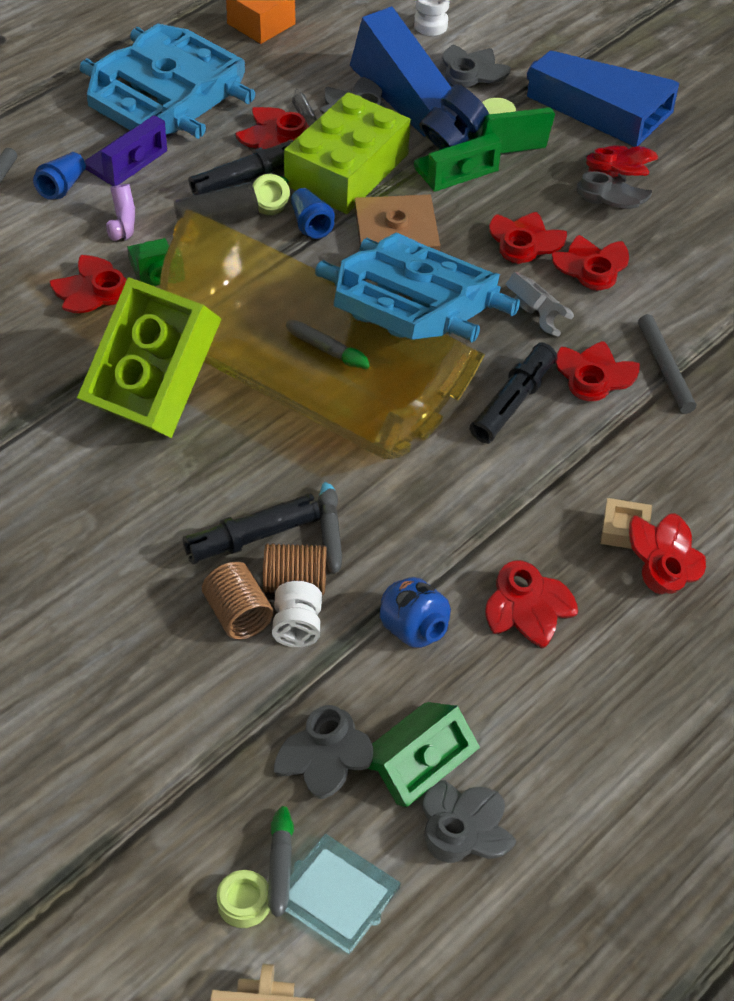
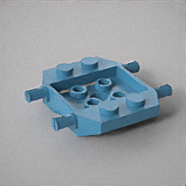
[80,23,255,139]
[315,232,520,343]

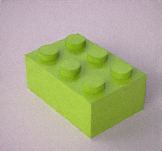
[284,92,411,214]
[77,277,222,438]

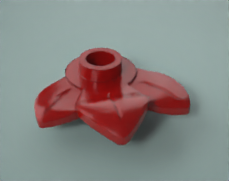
[235,107,309,149]
[586,145,658,178]
[489,212,567,264]
[552,235,629,291]
[50,255,127,313]
[555,341,640,401]
[629,513,706,594]
[485,560,578,648]

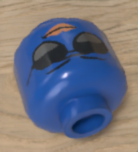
[380,577,451,648]

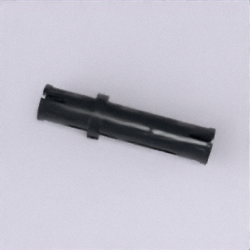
[188,139,294,200]
[469,342,558,444]
[182,493,320,564]

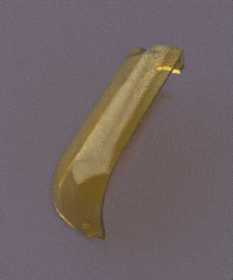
[160,209,485,460]

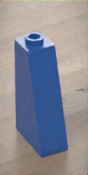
[350,6,454,137]
[527,50,679,147]

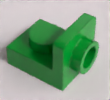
[127,238,180,286]

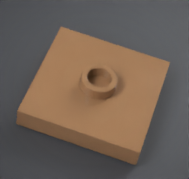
[355,194,440,251]

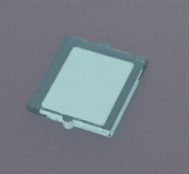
[285,833,401,954]

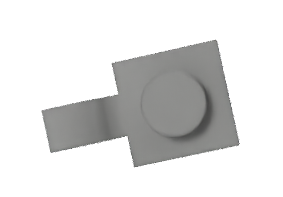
[505,271,574,337]

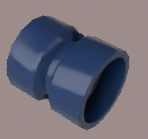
[419,84,489,150]

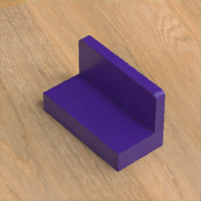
[85,115,167,186]

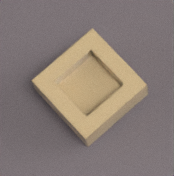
[600,498,652,549]

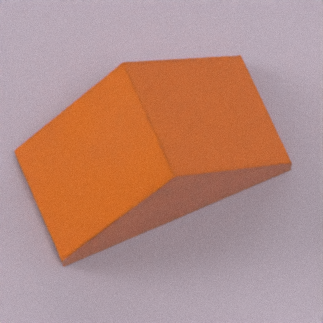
[226,0,295,44]

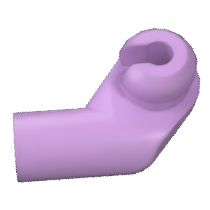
[106,184,135,241]

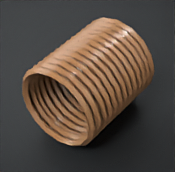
[263,543,327,596]
[202,562,273,640]

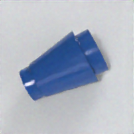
[33,152,86,200]
[291,188,335,239]

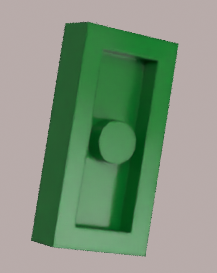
[468,108,555,153]
[414,132,502,192]
[367,702,480,807]

